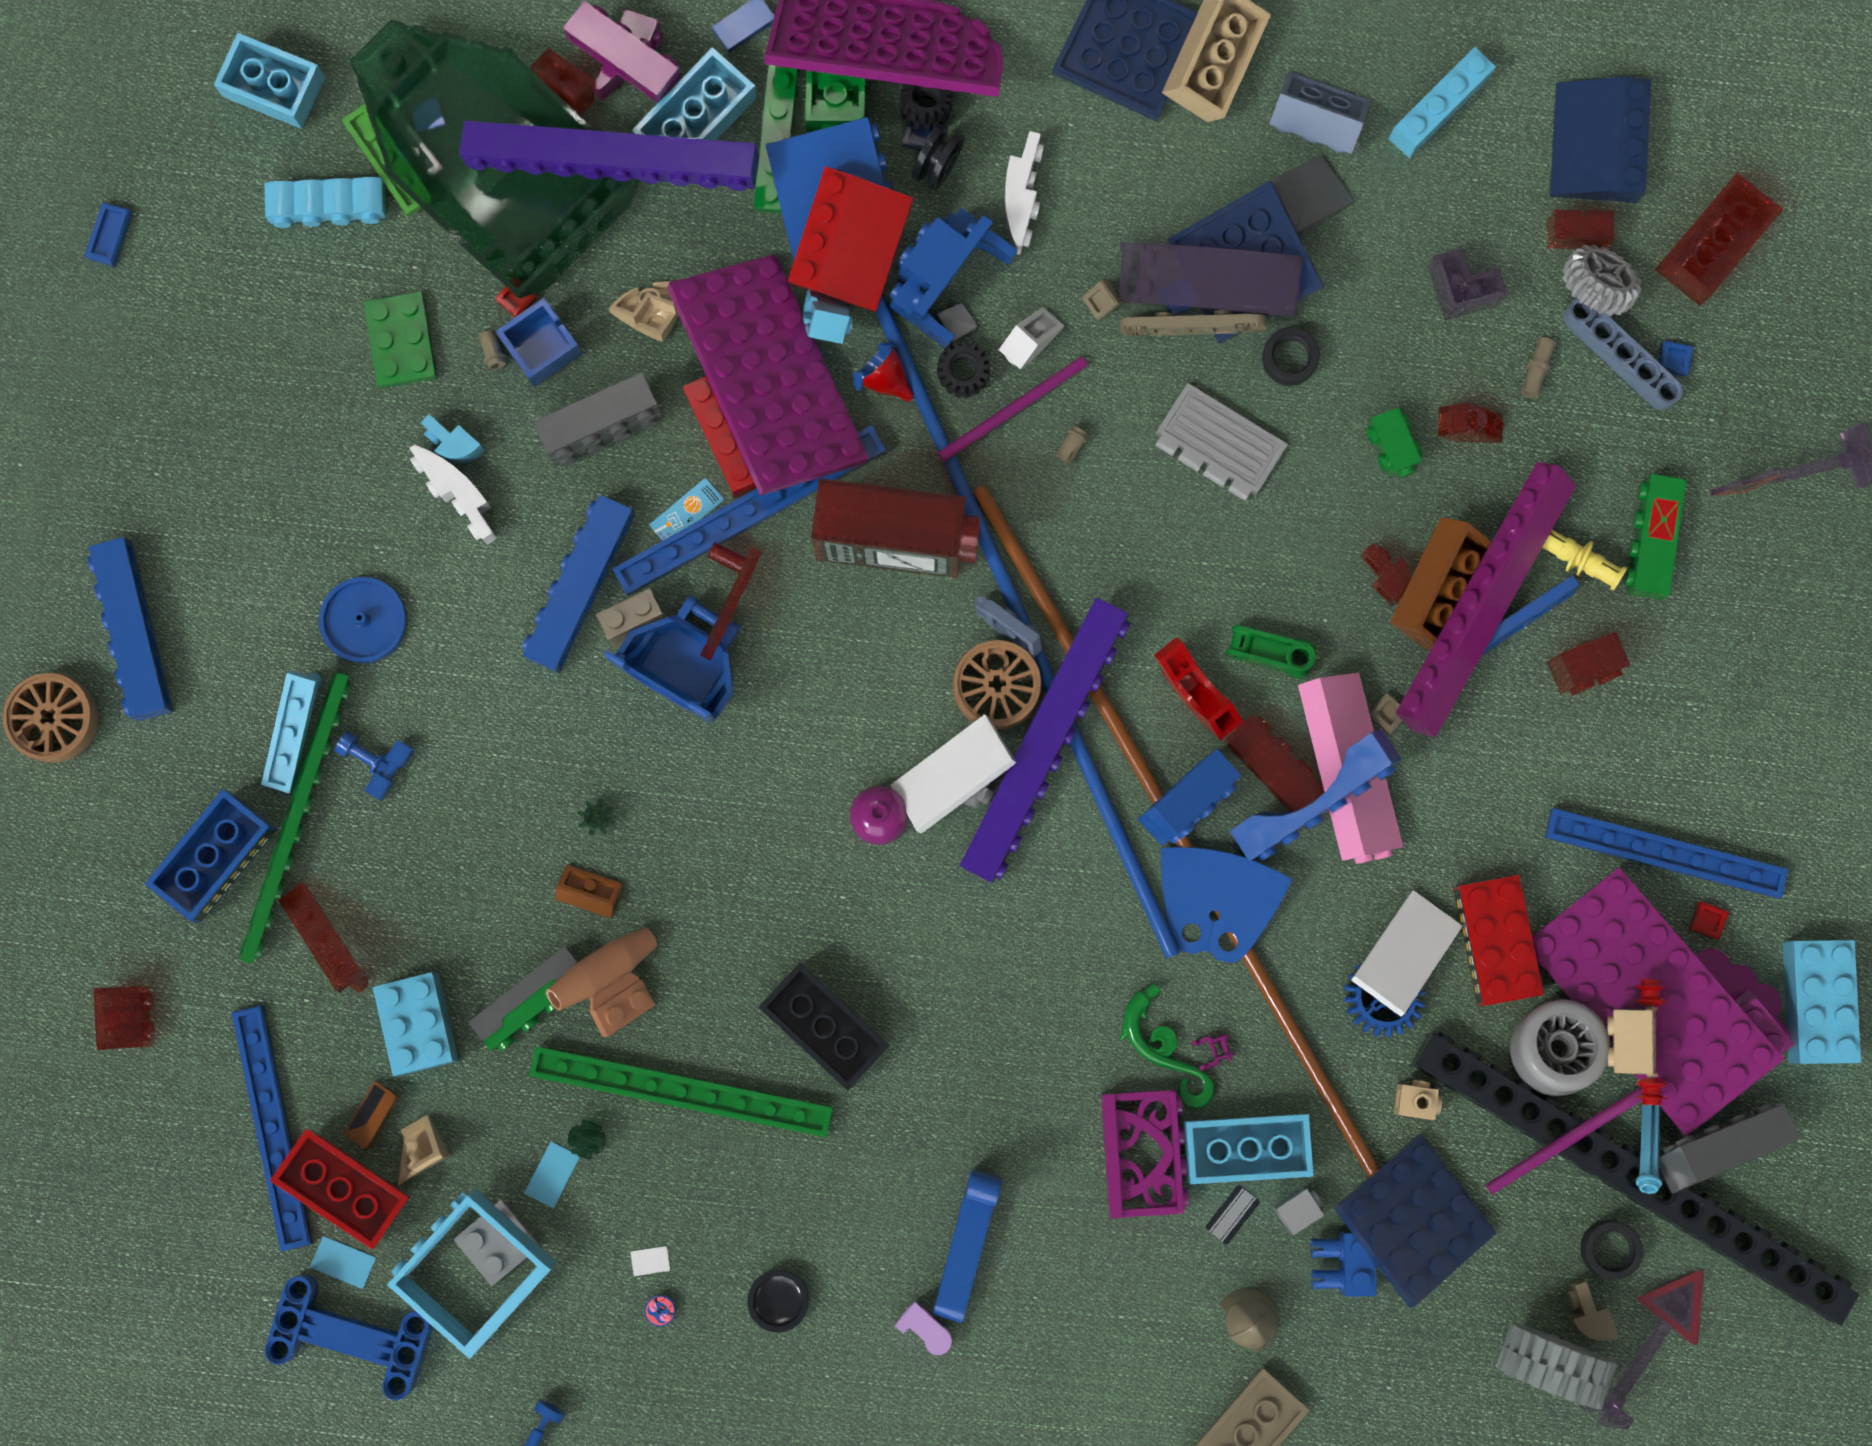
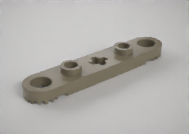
[1120,310,1267,336]

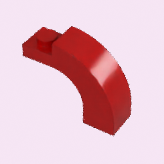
[1153,637,1244,741]

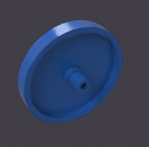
[319,577,407,664]

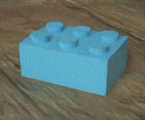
[214,33,326,129]
[373,972,459,1077]

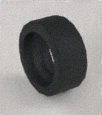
[1262,326,1320,386]
[1580,1220,1643,1280]

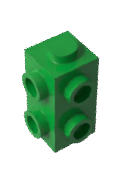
[1366,407,1423,479]

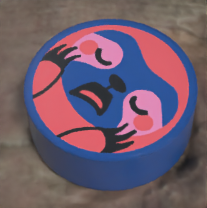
[645,1294,676,1327]

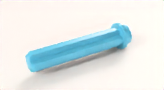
[1636,1105,1662,1194]

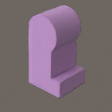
[894,1300,952,1355]

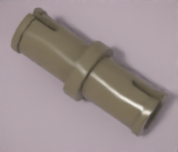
[1520,337,1556,399]

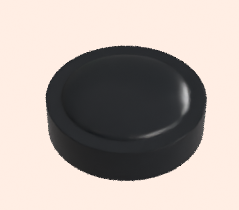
[747,1269,809,1333]

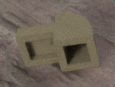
[1566,1279,1619,1341]

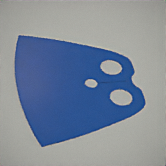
[1161,847,1292,963]

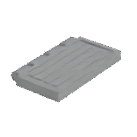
[1155,383,1288,501]

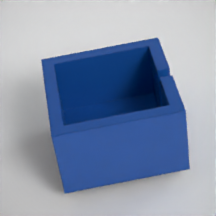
[495,298,582,387]

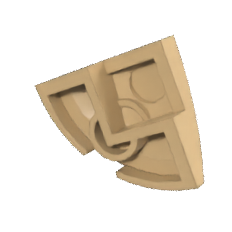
[609,281,679,342]

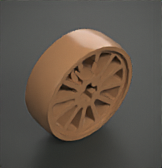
[952,640,1042,730]
[3,672,99,763]

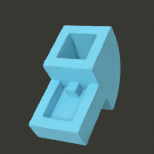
[421,414,485,465]

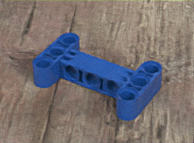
[265,1274,434,1400]

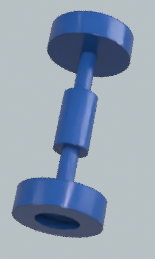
[524,1399,566,1446]

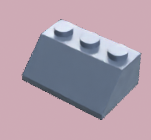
[1269,71,1371,154]

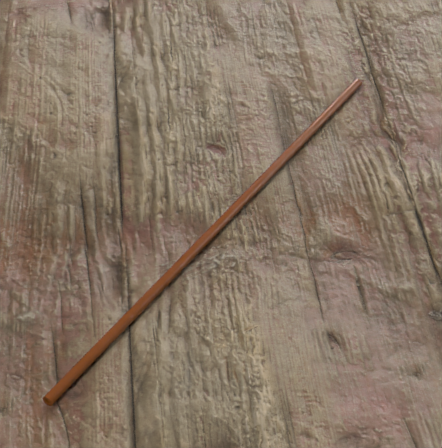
[973,485,1380,1177]

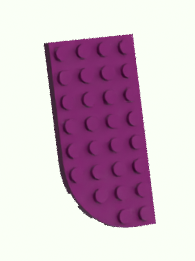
[764,0,1003,97]

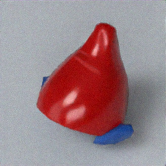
[853,342,914,402]

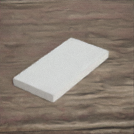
[891,714,1016,834]
[1351,890,1462,1017]

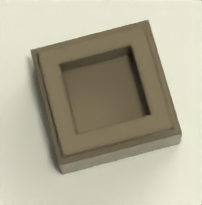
[1081,279,1123,321]
[1369,692,1402,735]

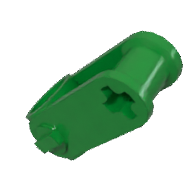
[1225,625,1316,680]

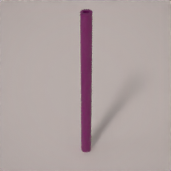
[937,356,1087,462]
[1485,1087,1642,1195]

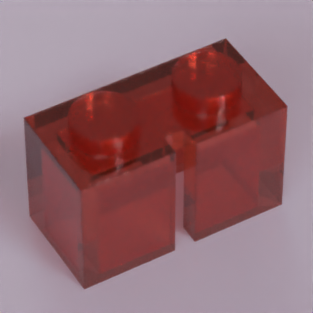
[1547,209,1614,249]

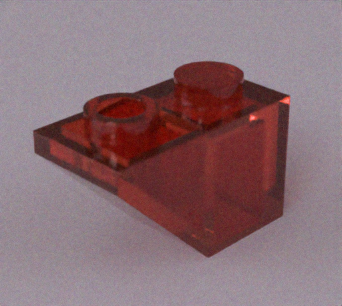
[1438,402,1504,444]

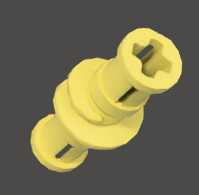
[1542,530,1627,591]

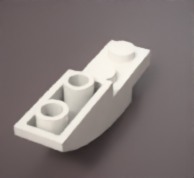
[1005,131,1044,255]
[409,445,497,545]

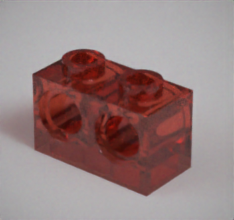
[530,48,595,119]

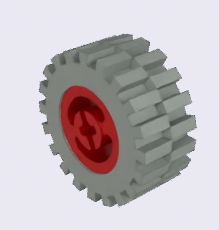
[1496,1323,1617,1410]

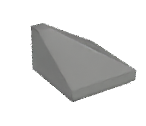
[937,303,978,342]

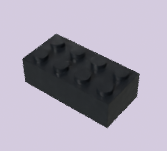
[758,962,890,1091]

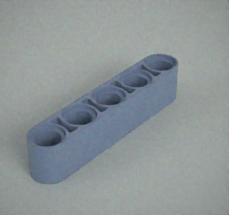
[1563,298,1683,411]

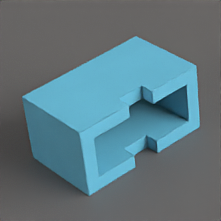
[802,290,852,344]

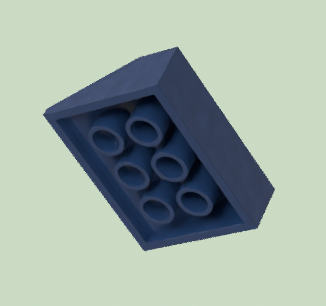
[1549,77,1651,203]

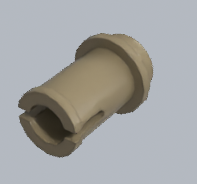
[478,330,507,370]
[1055,426,1088,466]

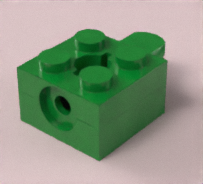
[805,71,866,132]

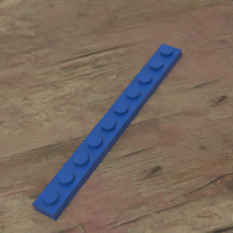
[613,425,886,596]

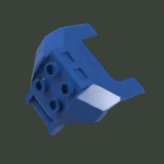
[604,595,742,723]

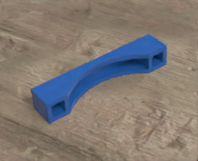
[1230,730,1402,862]

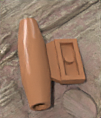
[546,927,657,1037]

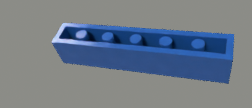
[522,495,635,674]
[87,537,173,721]

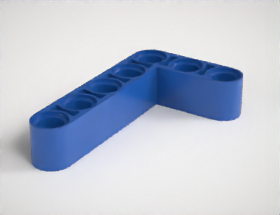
[932,1168,1003,1323]

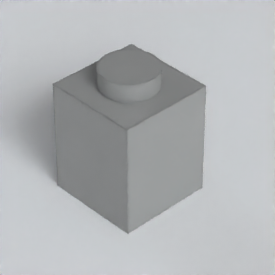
[1273,1188,1324,1235]

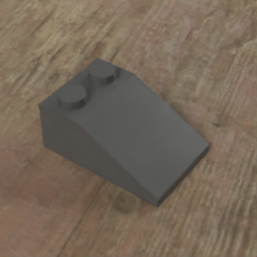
[1271,155,1354,238]

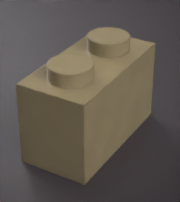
[596,588,665,650]

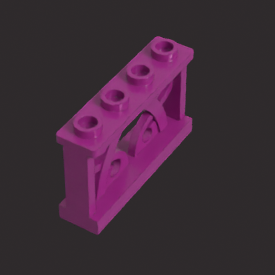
[1101,1090,1189,1219]

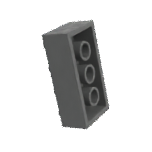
[533,372,663,467]
[1659,1103,1801,1194]

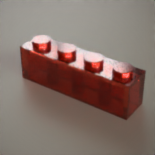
[1223,714,1325,829]

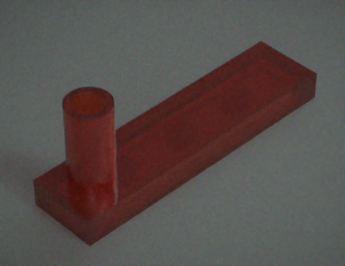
[700,542,762,661]
[279,882,368,993]

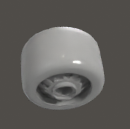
[1510,1000,1611,1096]

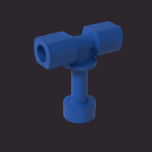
[335,731,415,802]

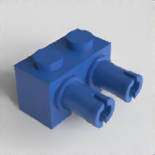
[1310,1231,1376,1296]

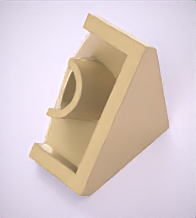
[398,1115,451,1186]

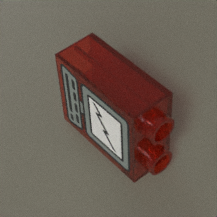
[811,479,980,578]

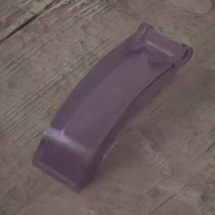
[1116,242,1303,317]

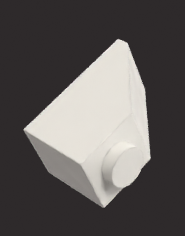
[999,307,1064,369]

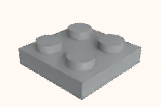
[454,1199,541,1287]

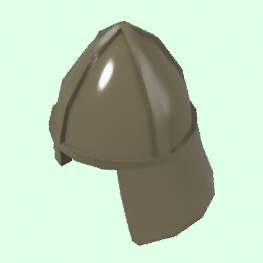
[1220,1288,1279,1352]

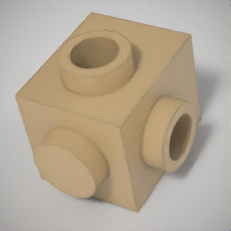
[1394,1080,1442,1120]

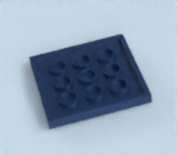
[1052,0,1198,122]
[1167,181,1325,344]
[1333,1134,1497,1308]

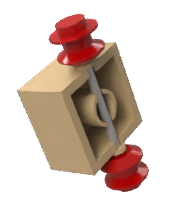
[1608,979,1668,1105]

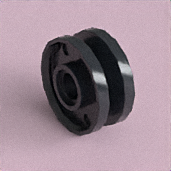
[912,123,965,191]

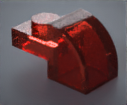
[1360,543,1410,607]

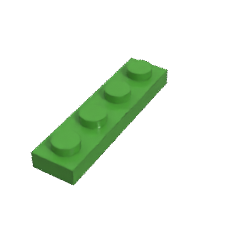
[342,104,433,217]

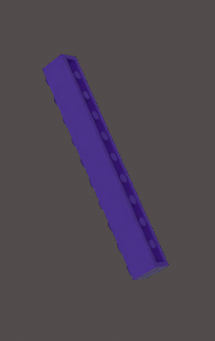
[459,121,760,191]
[959,597,1131,883]

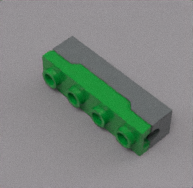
[468,946,579,1052]

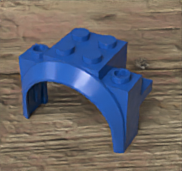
[889,208,1018,348]

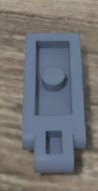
[975,596,1042,658]

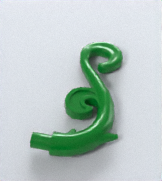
[1119,983,1214,1108]

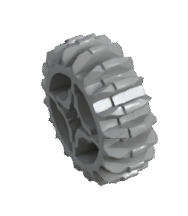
[1562,244,1642,316]

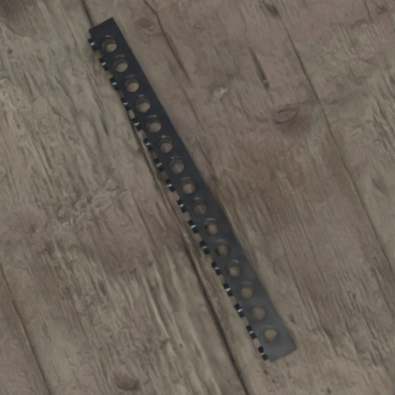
[1410,1031,1860,1326]

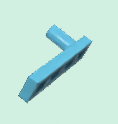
[261,671,322,794]

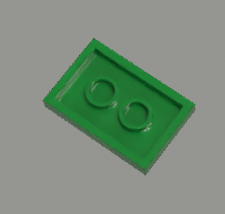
[364,291,437,389]

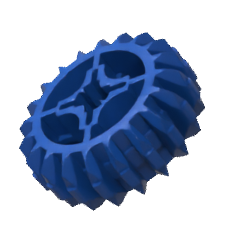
[1343,964,1426,1037]

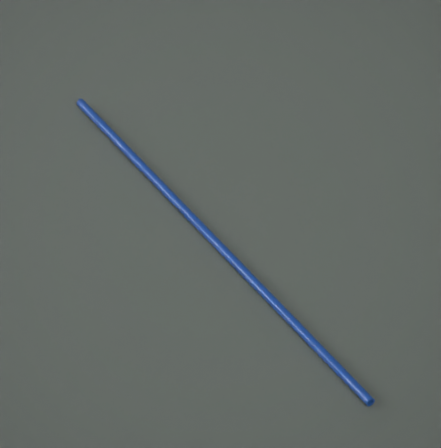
[875,294,1180,959]

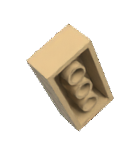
[1162,0,1271,122]

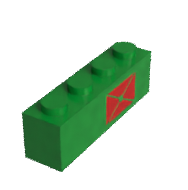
[1624,474,1687,601]

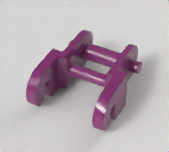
[1191,1033,1236,1071]

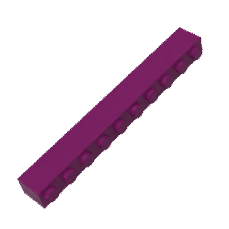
[1396,462,1576,738]

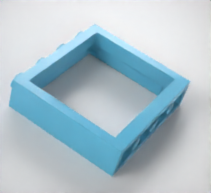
[387,1188,556,1359]

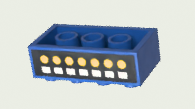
[144,789,278,923]

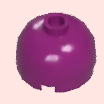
[849,786,908,845]

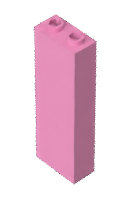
[1298,673,1403,864]

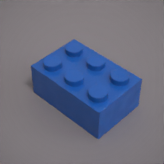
[1138,749,1242,846]

